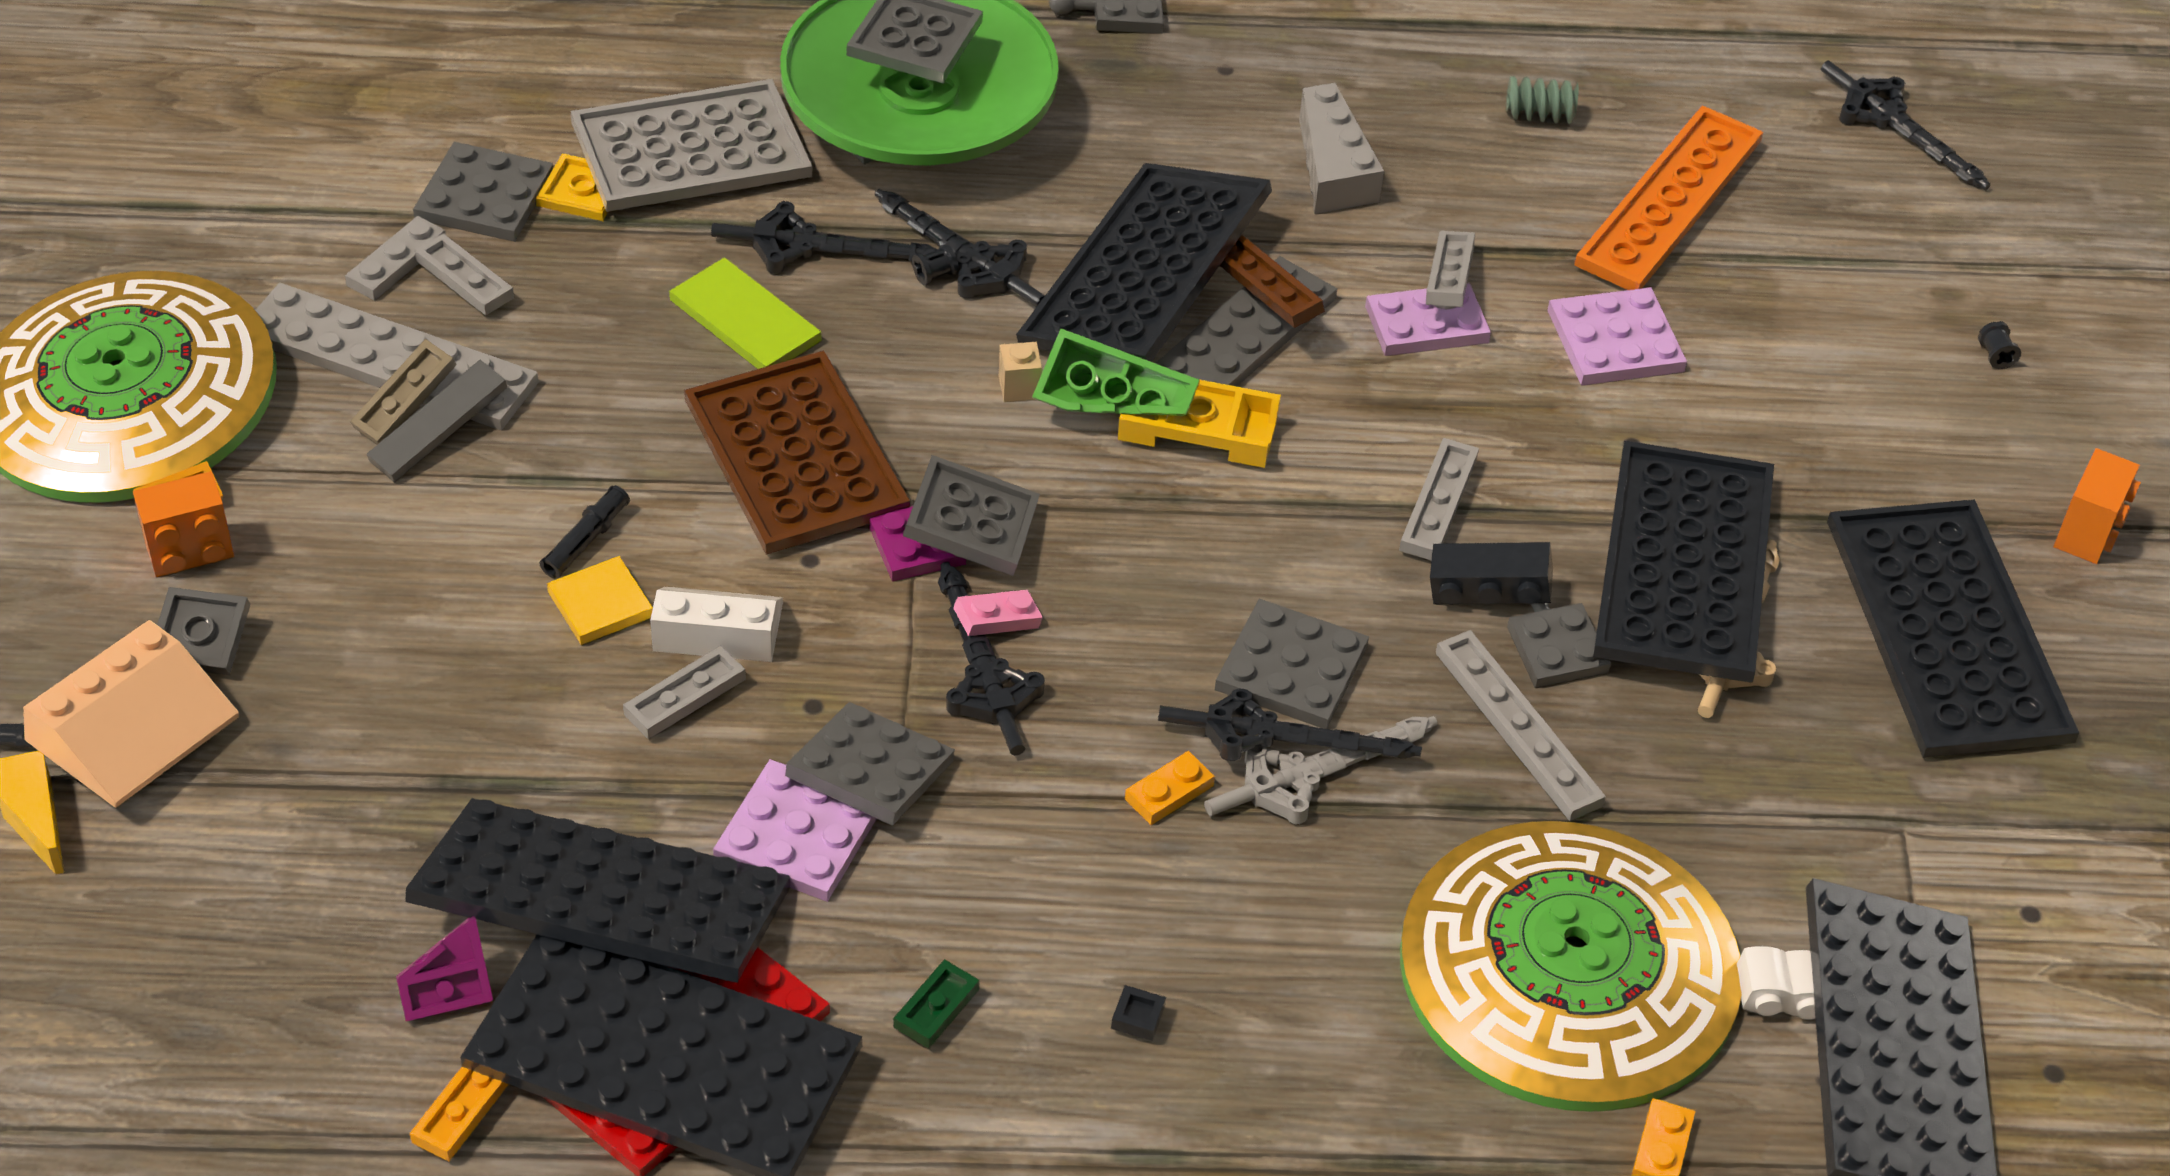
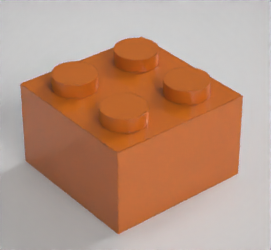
[2053,448,2141,564]
[133,471,234,577]

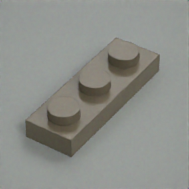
[350,339,457,445]

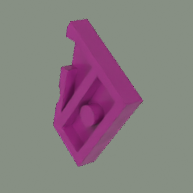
[396,917,493,1021]

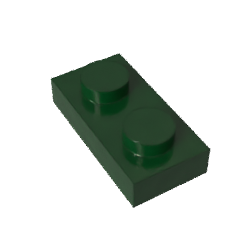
[893,959,980,1049]

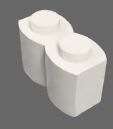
[1737,946,1815,1020]

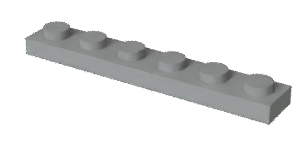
[1436,630,1606,821]

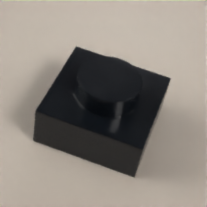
[1111,985,1166,1041]

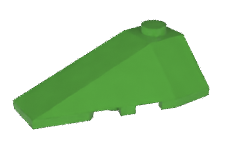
[1032,329,1200,416]

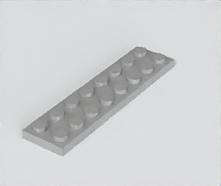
[255,282,539,431]

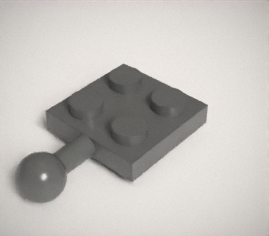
[1049,0,1164,34]
[157,587,251,675]
[1507,603,1611,688]

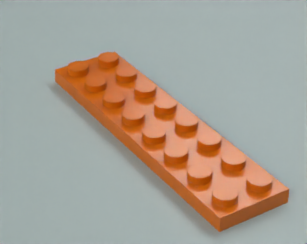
[1574,105,1763,290]

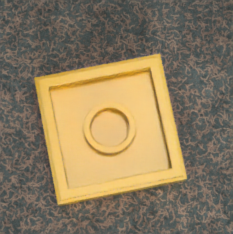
[536,153,609,221]
[547,556,653,645]

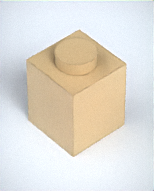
[999,342,1042,402]

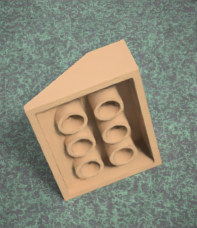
[23,620,239,808]

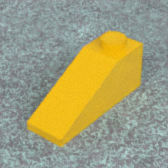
[0,751,64,874]

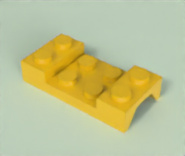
[1118,380,1281,468]

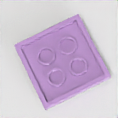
[1547,287,1687,385]
[713,759,877,902]

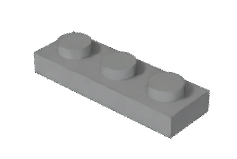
[345,216,446,301]
[415,233,514,316]
[623,645,746,739]

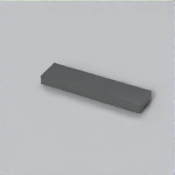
[366,359,508,482]

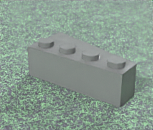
[1299,83,1384,214]

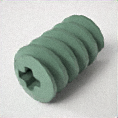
[1506,76,1579,124]

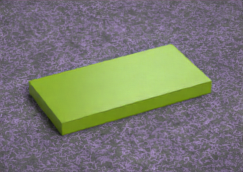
[669,257,822,369]

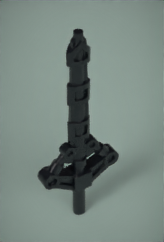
[1821,60,1991,190]
[875,189,1045,307]
[711,201,938,274]
[938,561,1045,756]
[1158,688,1422,761]

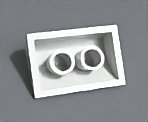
[650,587,783,662]

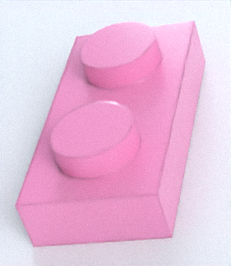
[954,590,1043,636]

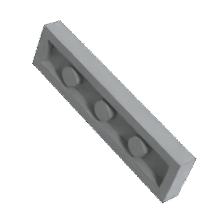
[1426,231,1475,309]
[1399,438,1479,560]

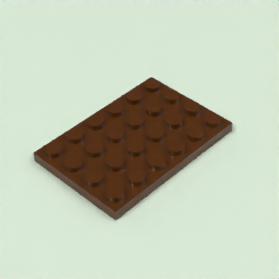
[684,350,910,555]

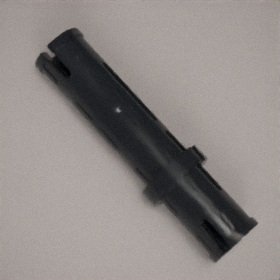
[539,485,630,579]

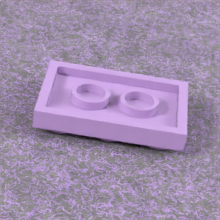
[1365,283,1491,356]

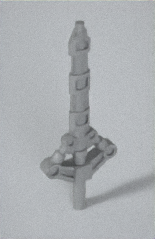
[1204,716,1437,824]

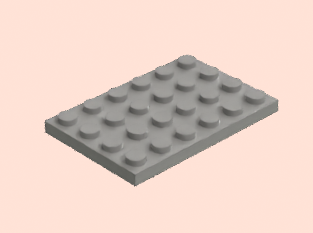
[571,79,812,212]

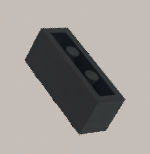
[1430,542,1553,605]

